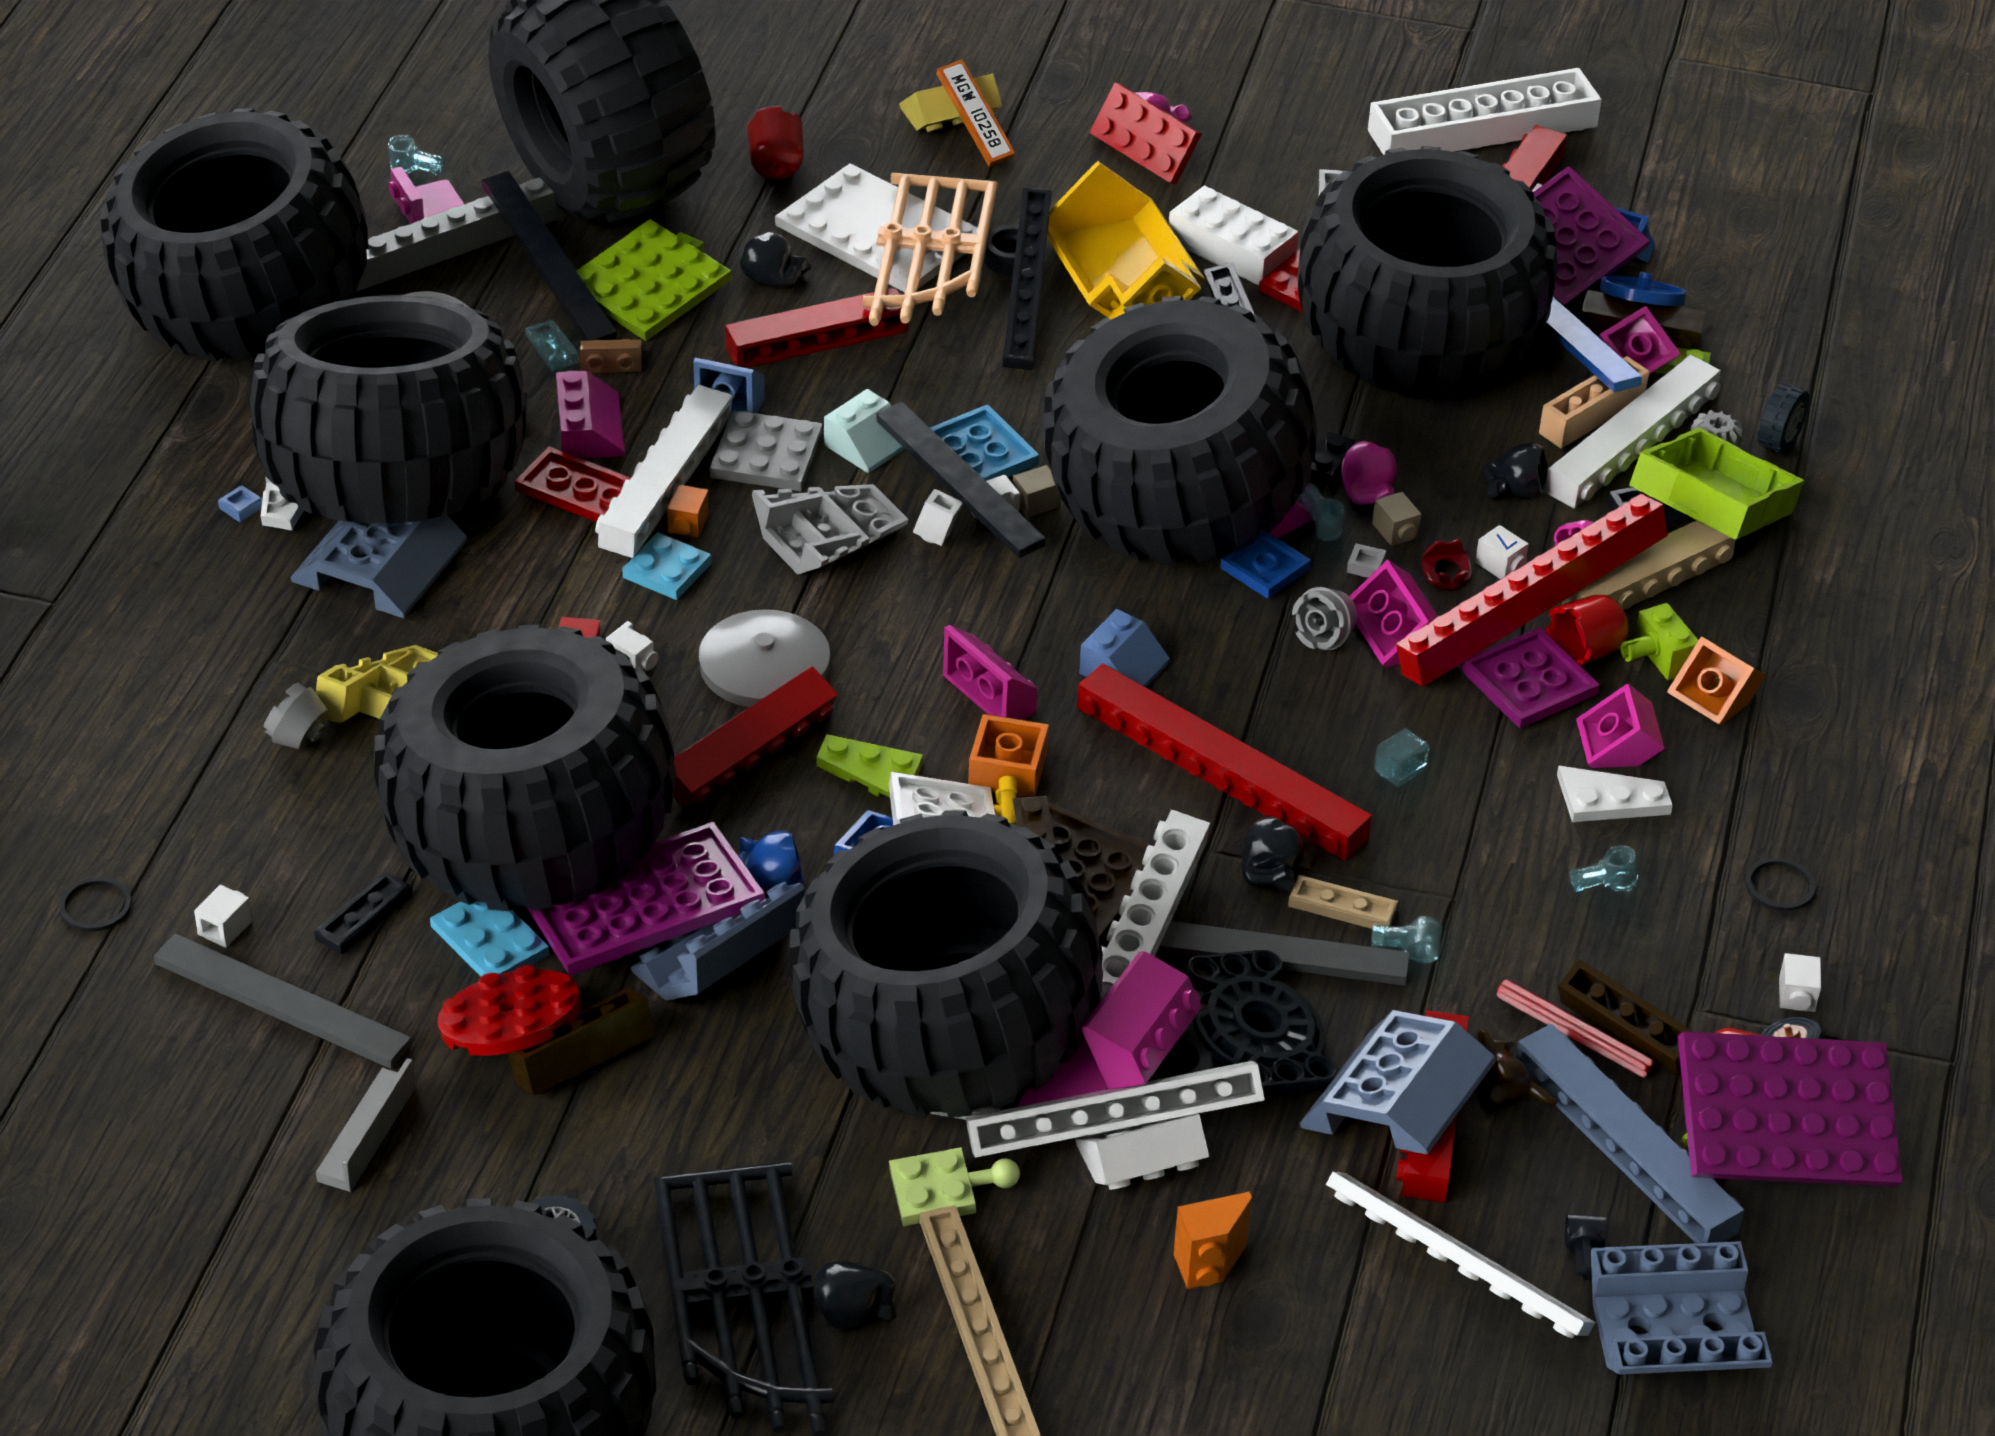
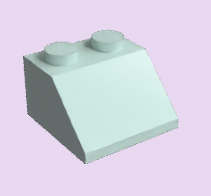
[824,389,905,473]

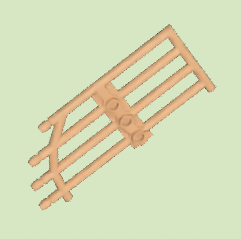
[863,173,998,326]

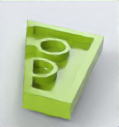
[817,734,923,798]

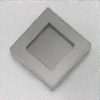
[1347,543,1386,578]

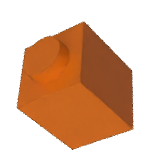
[667,485,709,538]

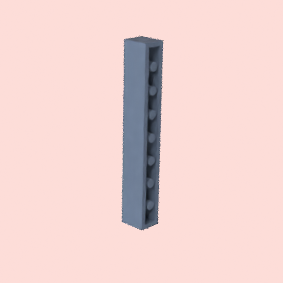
[1516,1023,1744,1243]

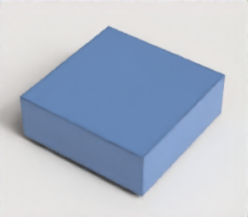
[218,485,263,522]

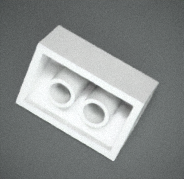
[1075,1114,1209,1190]

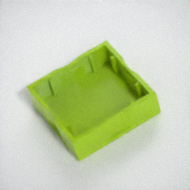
[1629,427,1805,540]

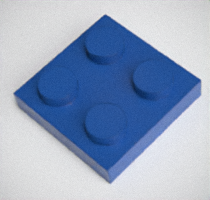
[1220,531,1311,599]

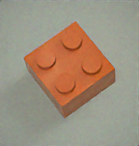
[968,714,1049,798]

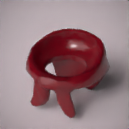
[1422,539,1471,591]

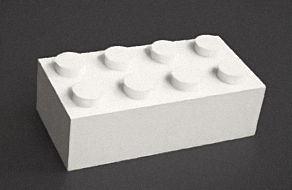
[1169,186,1298,285]

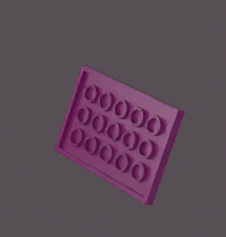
[526,822,765,976]
[1678,1031,1903,1187]

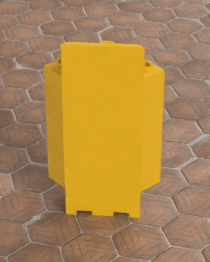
[1047,161,1205,319]

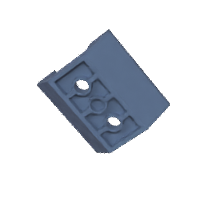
[290,515,467,618]
[630,882,805,1001]
[1300,1010,1496,1155]
[1591,1241,1773,1374]

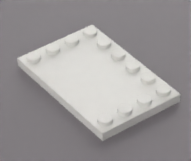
[775,164,978,292]

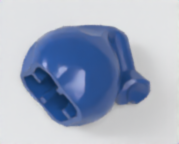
[738,831,805,891]

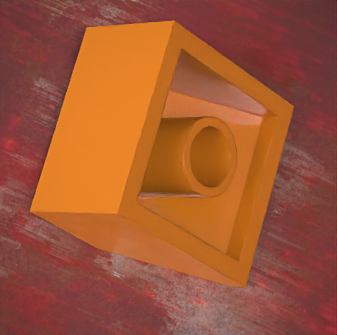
[1667,636,1767,725]
[1174,1192,1252,1289]

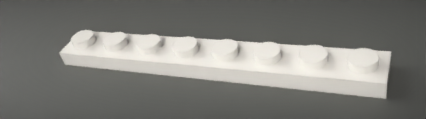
[1326,1172,1595,1338]

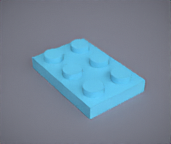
[430,900,550,976]

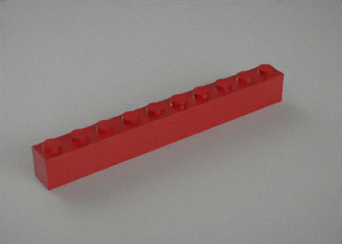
[1396,494,1668,687]
[1077,664,1372,861]

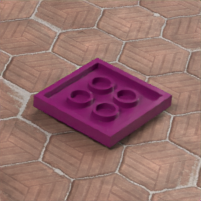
[1461,627,1600,728]

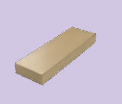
[1288,875,1398,933]

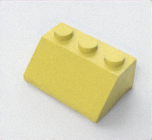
[899,73,1002,133]

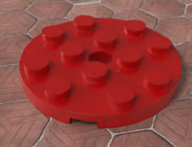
[437,965,582,1056]

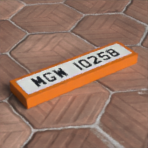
[936,60,1015,167]

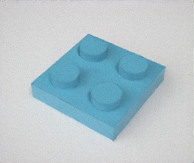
[622,532,711,600]

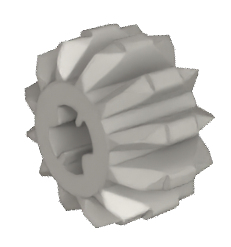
[1690,410,1743,448]

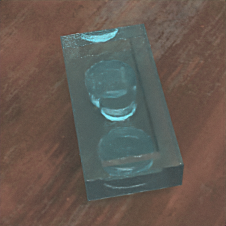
[525,319,579,371]

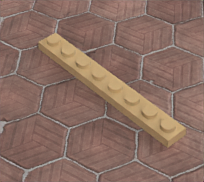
[920,1205,1041,1436]

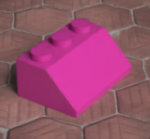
[556,371,625,459]
[1349,559,1438,668]
[943,625,1038,720]

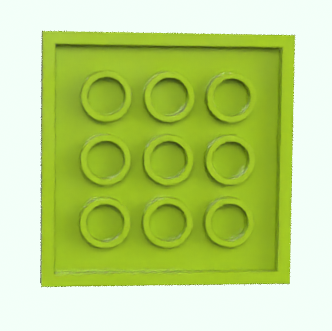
[577,219,732,341]

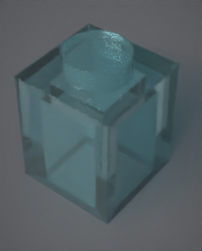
[1374,728,1429,787]

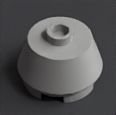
[1292,587,1357,650]
[263,682,329,750]

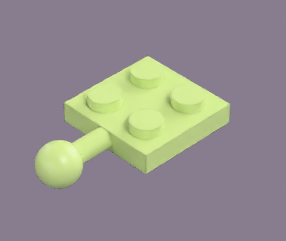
[889,1147,1020,1227]

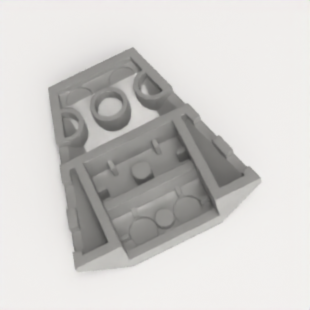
[752,484,908,575]

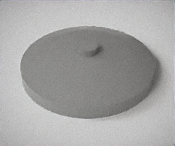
[699,609,830,707]

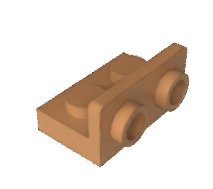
[580,339,642,373]

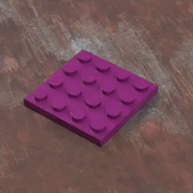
[1534,166,1650,309]

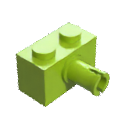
[1620,603,1699,680]

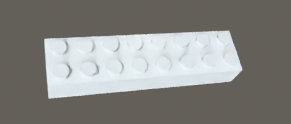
[1368,68,1601,155]

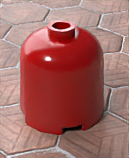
[746,106,804,180]
[1545,594,1629,667]

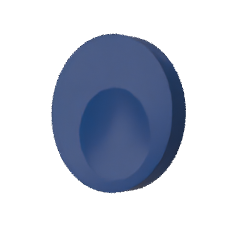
[1599,272,1687,306]

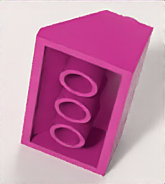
[1081,951,1202,1090]

